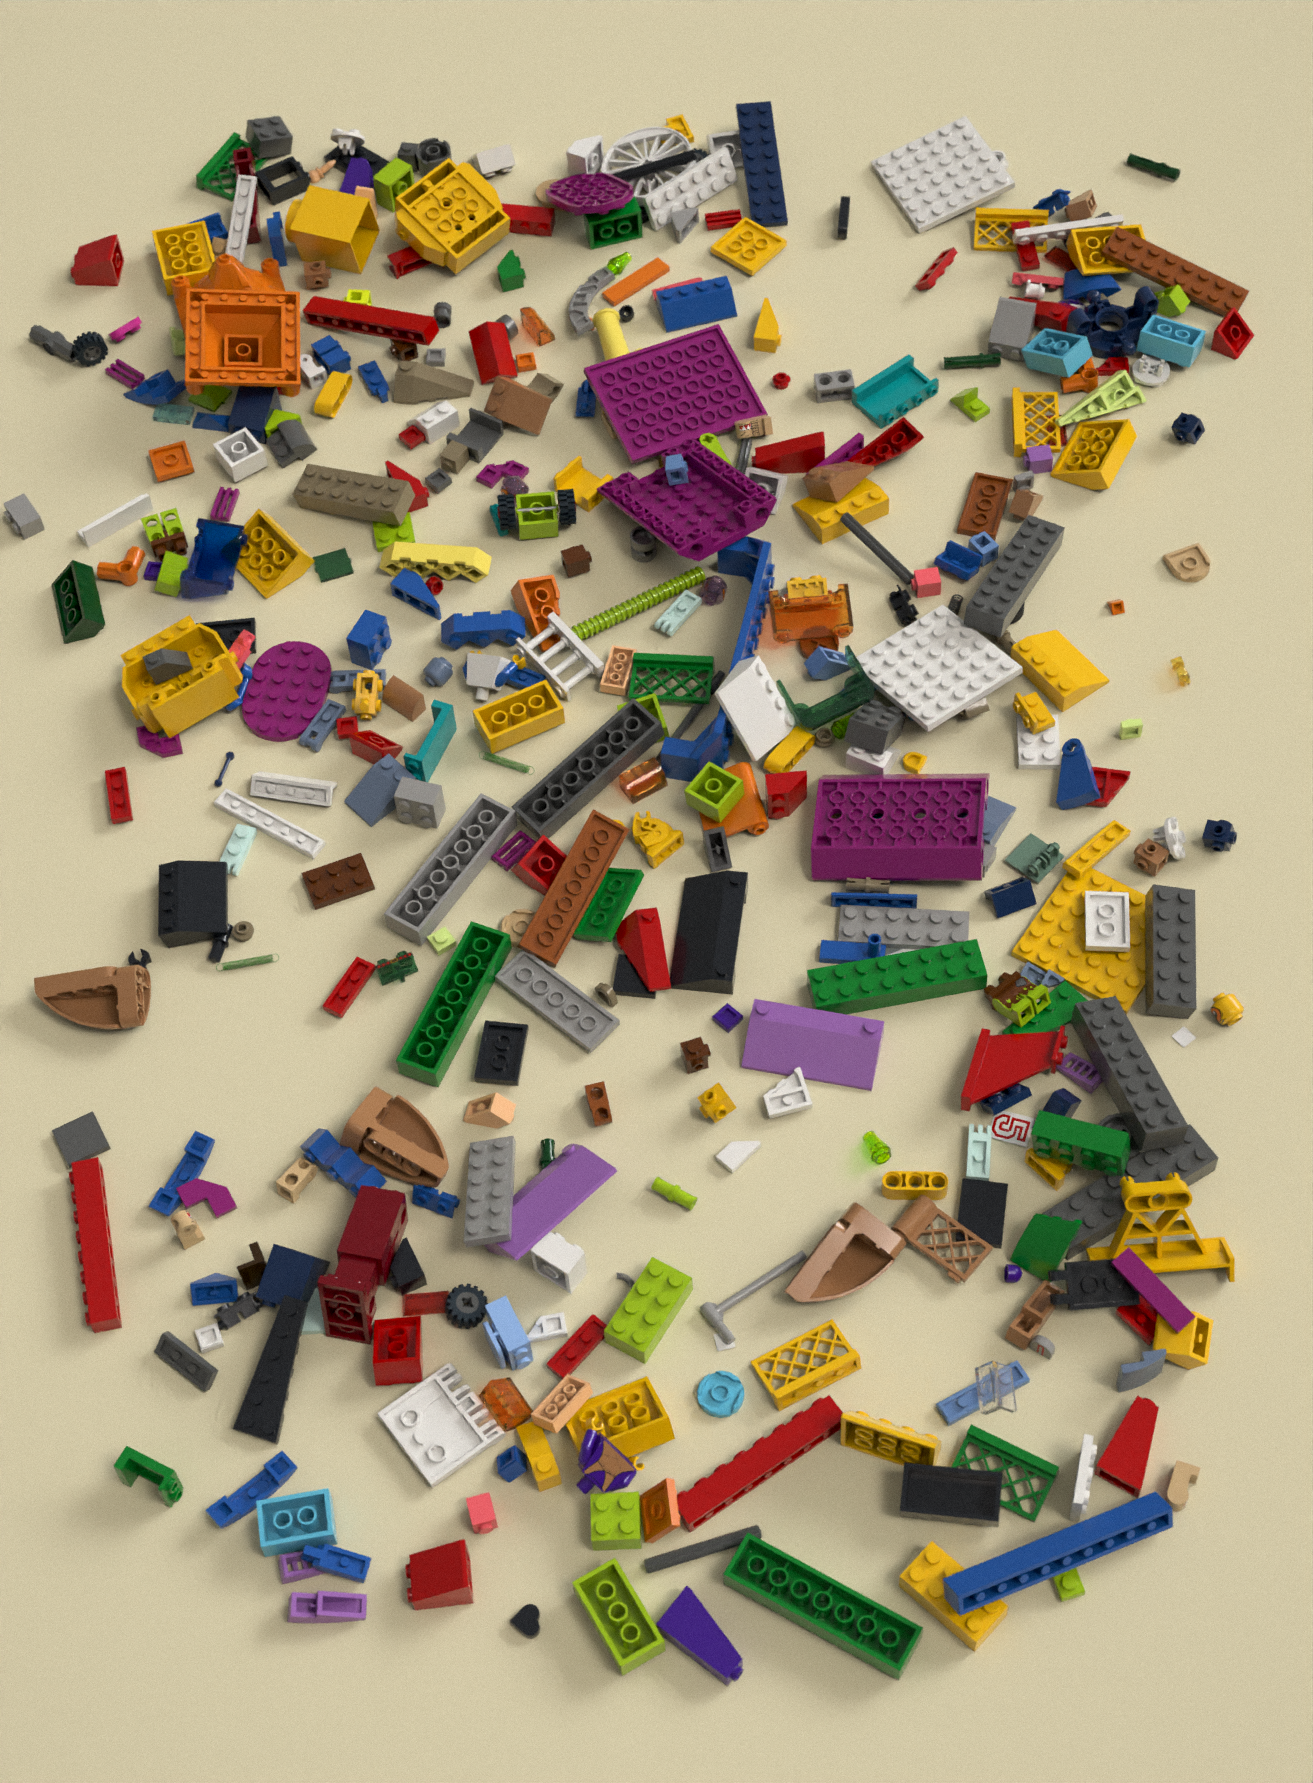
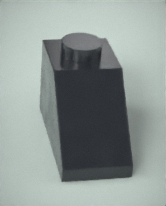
[389,1238,427,1296]

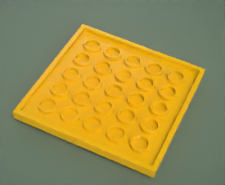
[1011,868,1145,1015]

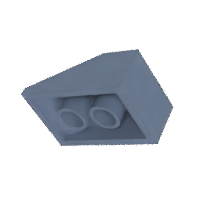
[344,754,416,827]
[957,796,1016,846]

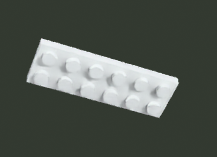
[641,147,738,231]

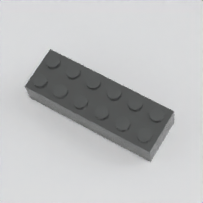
[1145,884,1197,1019]

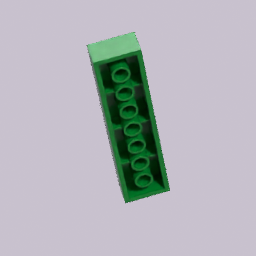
[396,921,512,1088]
[807,939,988,1015]
[723,1532,923,1680]

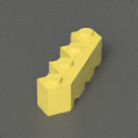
[379,542,492,583]

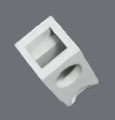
[300,354,328,390]

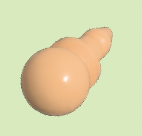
[308,160,336,183]

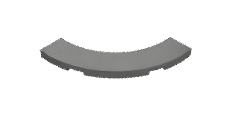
[569,266,615,336]

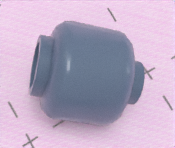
[423,657,453,687]

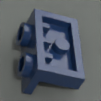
[979,1083,1032,1115]

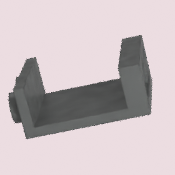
[446,408,504,464]

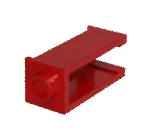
[387,246,435,280]

